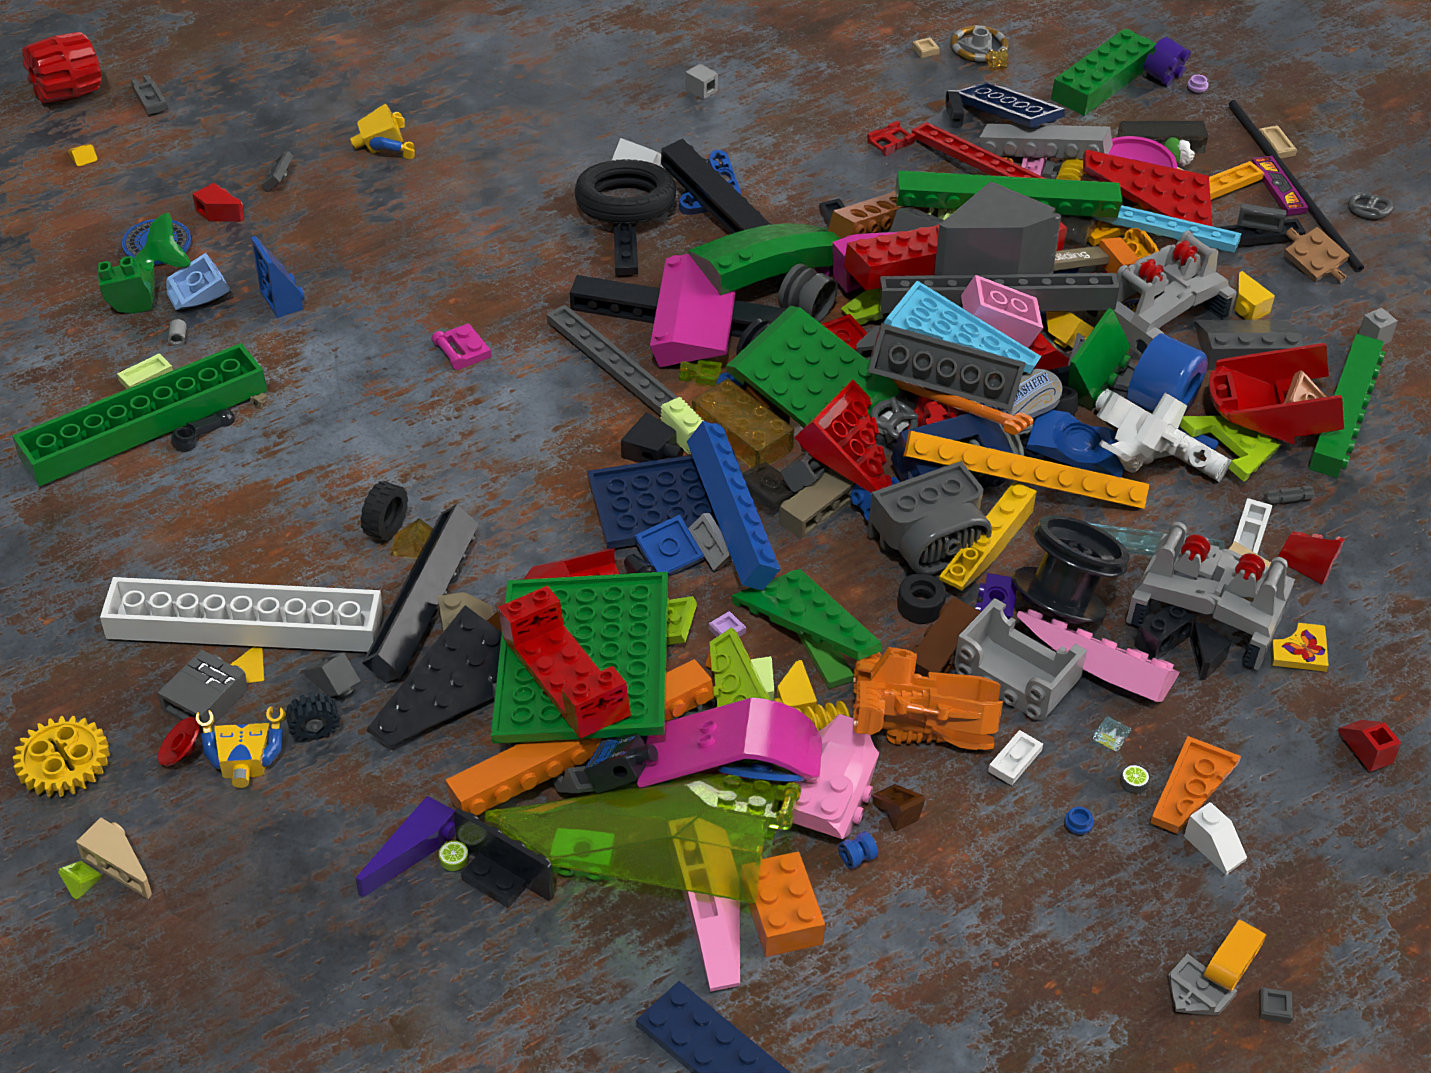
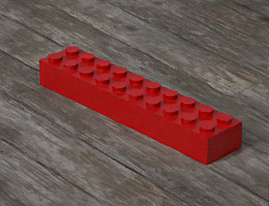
[844,222,1067,291]

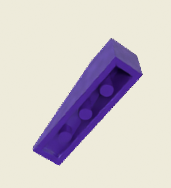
[356,796,456,897]

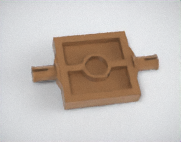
[1284,227,1349,283]

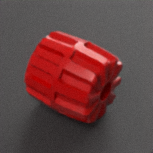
[22,32,101,103]

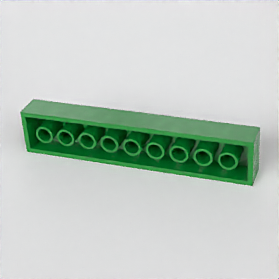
[12,343,267,486]

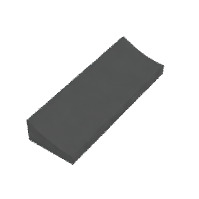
[866,323,1026,411]

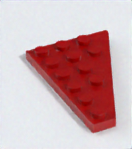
[1083,149,1213,227]

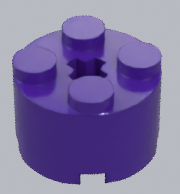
[1143,37,1191,87]

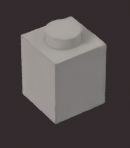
[686,64,718,99]
[1359,308,1398,345]

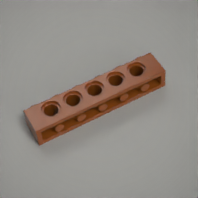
[828,192,930,239]

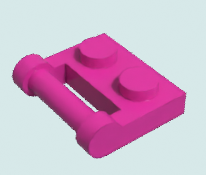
[431,323,491,370]

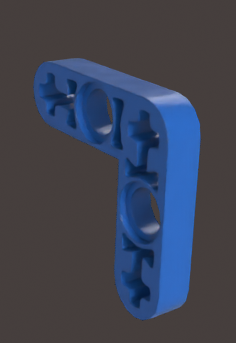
[679,150,741,215]

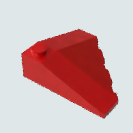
[794,379,892,493]

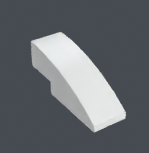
[1233,498,1272,554]

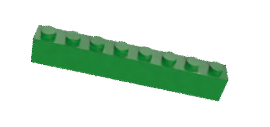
[1309,333,1386,478]

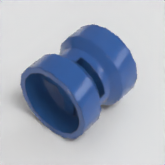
[838,831,878,870]

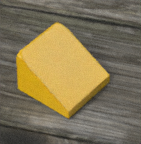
[68,144,97,166]

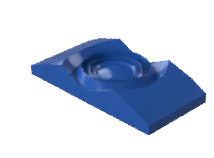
[1026,410,1124,478]

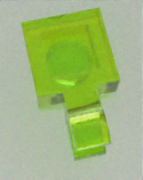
[679,360,722,386]

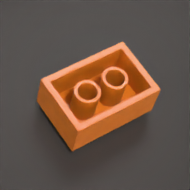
[741,851,825,957]

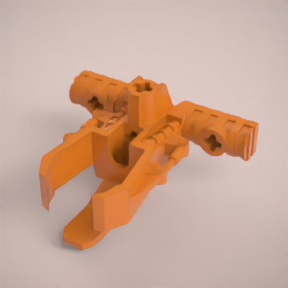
[853,647,1003,750]

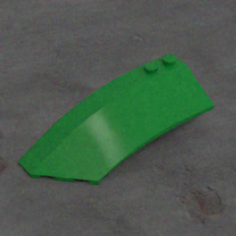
[688,223,841,295]

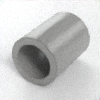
[168,319,187,346]

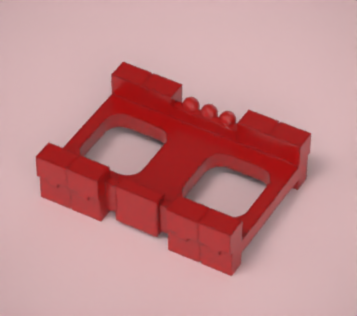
[867,120,916,156]

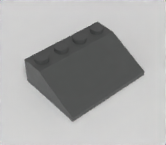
[1194,320,1305,370]

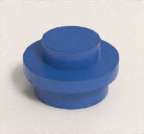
[1064,807,1094,834]

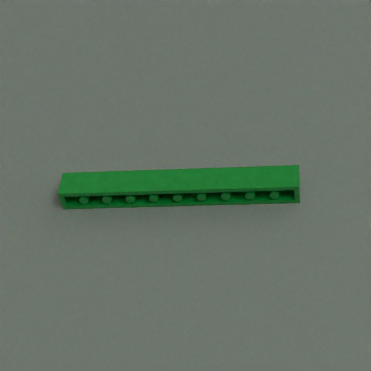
[895,171,1122,218]

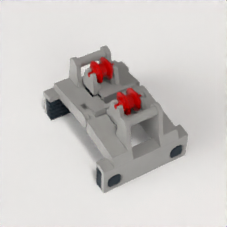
[1082,230,1237,356]
[1126,522,1295,670]

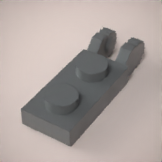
[130,75,168,115]

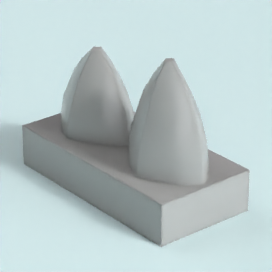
[688,513,732,571]

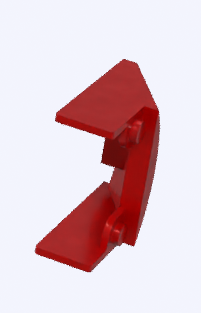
[1209,343,1344,445]

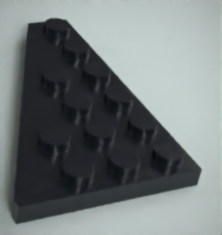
[366,605,502,747]

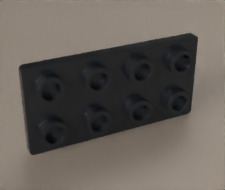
[454,808,554,908]

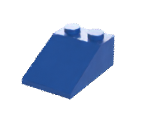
[251,236,305,318]

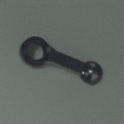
[171,409,235,450]

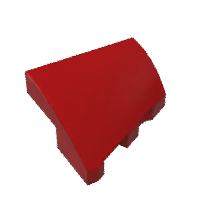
[1278,531,1345,585]

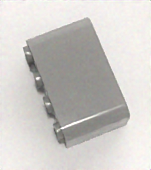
[954,598,1087,720]

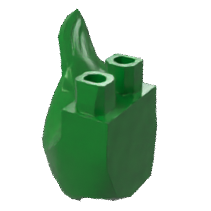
[98,212,191,314]

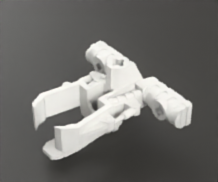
[1095,389,1231,482]

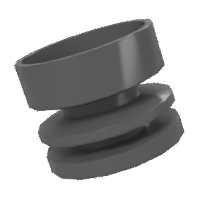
[778,263,838,322]

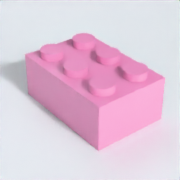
[961,275,1043,348]

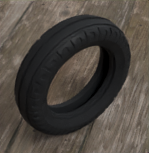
[575,159,676,224]

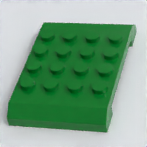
[726,306,900,428]

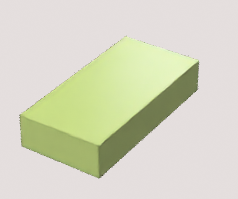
[117,353,173,389]

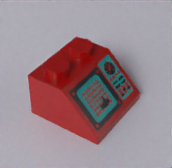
[1029,330,1070,370]

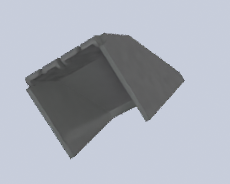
[934,181,1061,276]

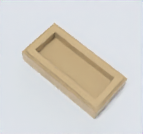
[1259,126,1297,158]

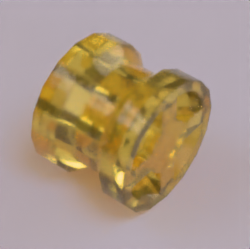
[987,48,1008,70]

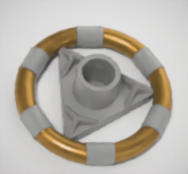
[950,25,1009,62]

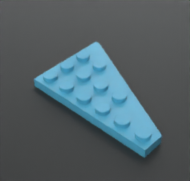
[884,281,1041,373]

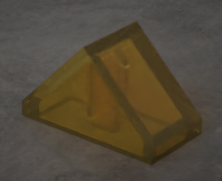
[391,518,433,558]

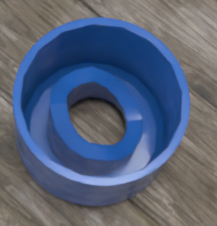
[1127,333,1208,414]

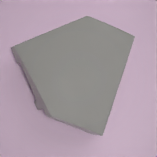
[1168,954,1237,1015]

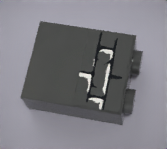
[158,649,248,732]

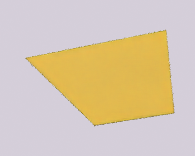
[231,646,264,683]

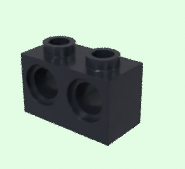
[1134,604,1196,660]

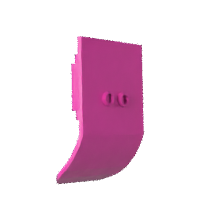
[637,698,822,802]

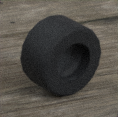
[897,573,946,624]

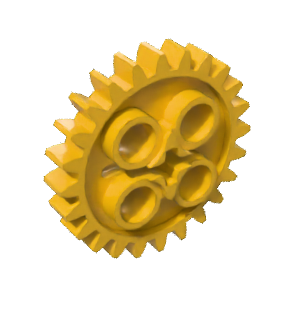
[13,716,110,797]

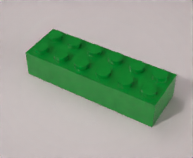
[1051,28,1157,116]

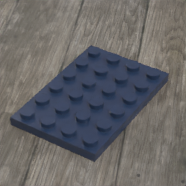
[587,449,743,549]

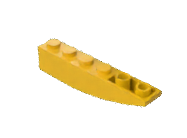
[939,481,1037,590]

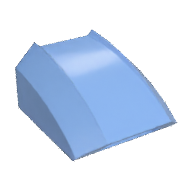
[166,253,231,310]

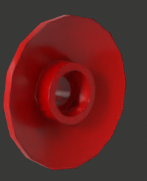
[158,717,199,767]

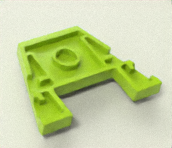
[1179,416,1280,482]

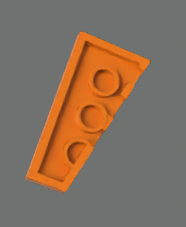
[1150,736,1241,834]

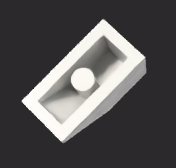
[1184,802,1247,875]

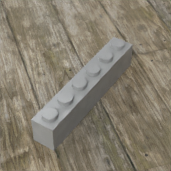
[979,124,1113,159]

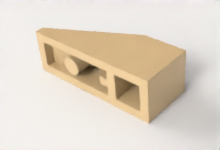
[76,818,152,899]

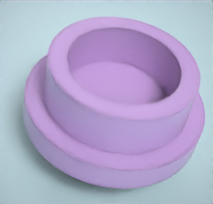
[1187,75,1208,93]

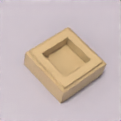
[912,38,940,58]

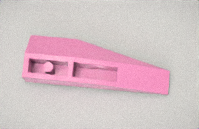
[1017,609,1180,702]
[669,818,740,992]

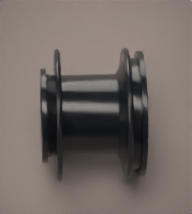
[1012,514,1130,624]

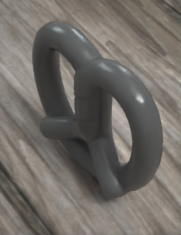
[1349,192,1393,219]
[870,397,919,440]

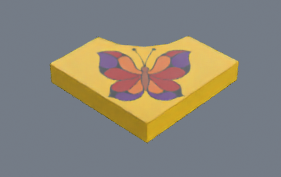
[1271,623,1329,672]

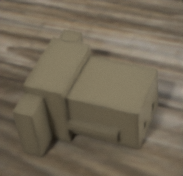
[250,393,268,409]

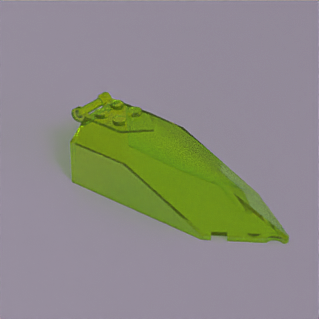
[485,774,802,903]

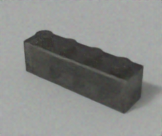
[1117,121,1208,153]

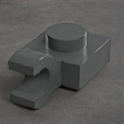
[1042,158,1062,179]

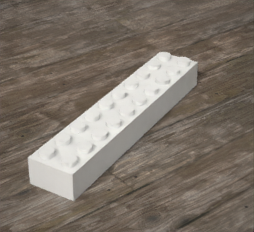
[100,577,383,652]

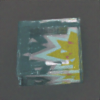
[1093,716,1131,752]

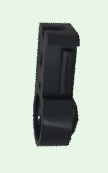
[946,90,964,127]

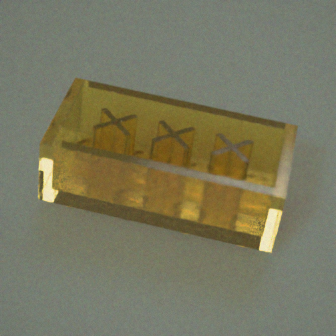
[691,378,794,473]

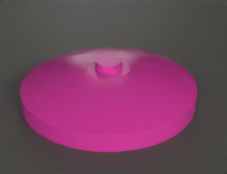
[1092,136,1177,197]

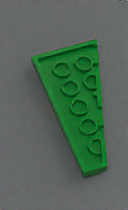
[731,569,882,661]

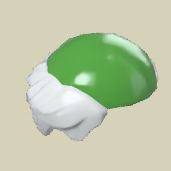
[1164,137,1194,167]

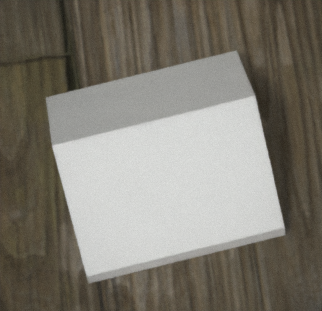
[612,138,663,167]

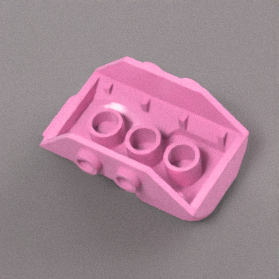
[777,714,879,839]

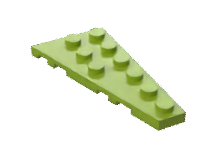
[709,627,781,801]

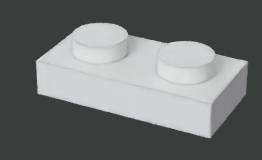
[988,730,1043,785]

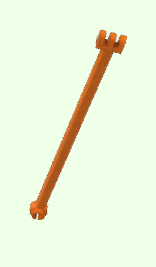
[891,378,1034,435]

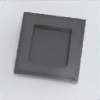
[1259,987,1293,1024]

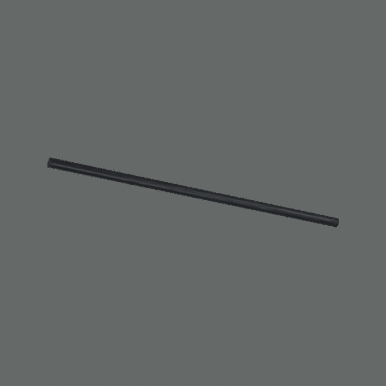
[1229,100,1364,272]

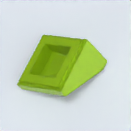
[58,861,102,899]

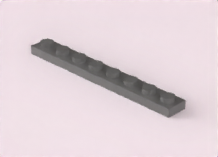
[547,305,678,416]

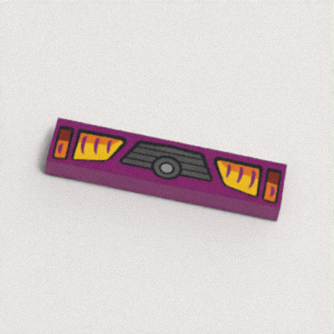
[1252,156,1308,216]

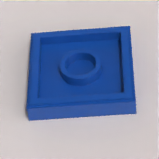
[634,515,705,577]

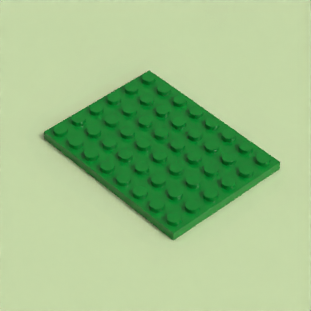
[491,572,668,744]

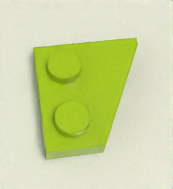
[841,288,885,325]

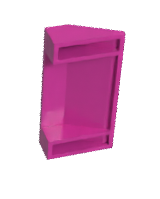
[650,254,736,367]

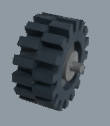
[285,693,340,742]

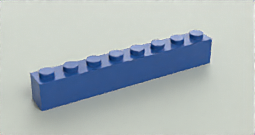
[687,421,780,590]

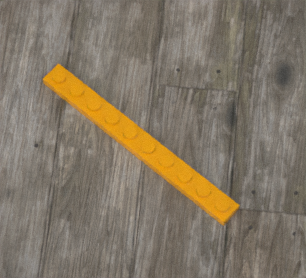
[1080,161,1264,246]
[904,431,1149,509]

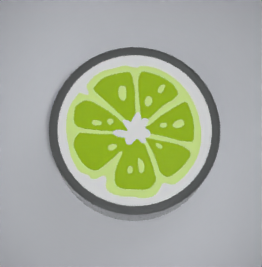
[1120,764,1150,793]

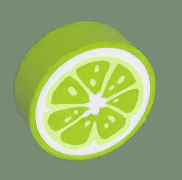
[439,841,469,871]

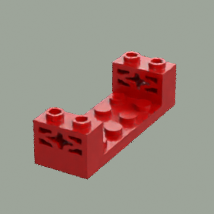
[498,586,631,739]

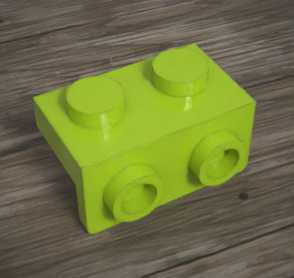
[667,596,697,645]

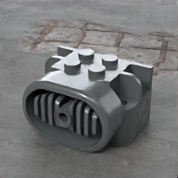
[867,461,992,575]

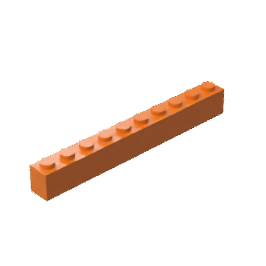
[445,659,714,815]

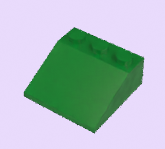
[1068,308,1131,411]

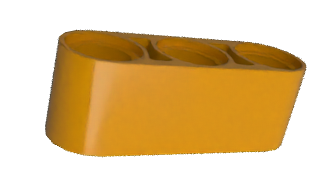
[1203,919,1267,992]

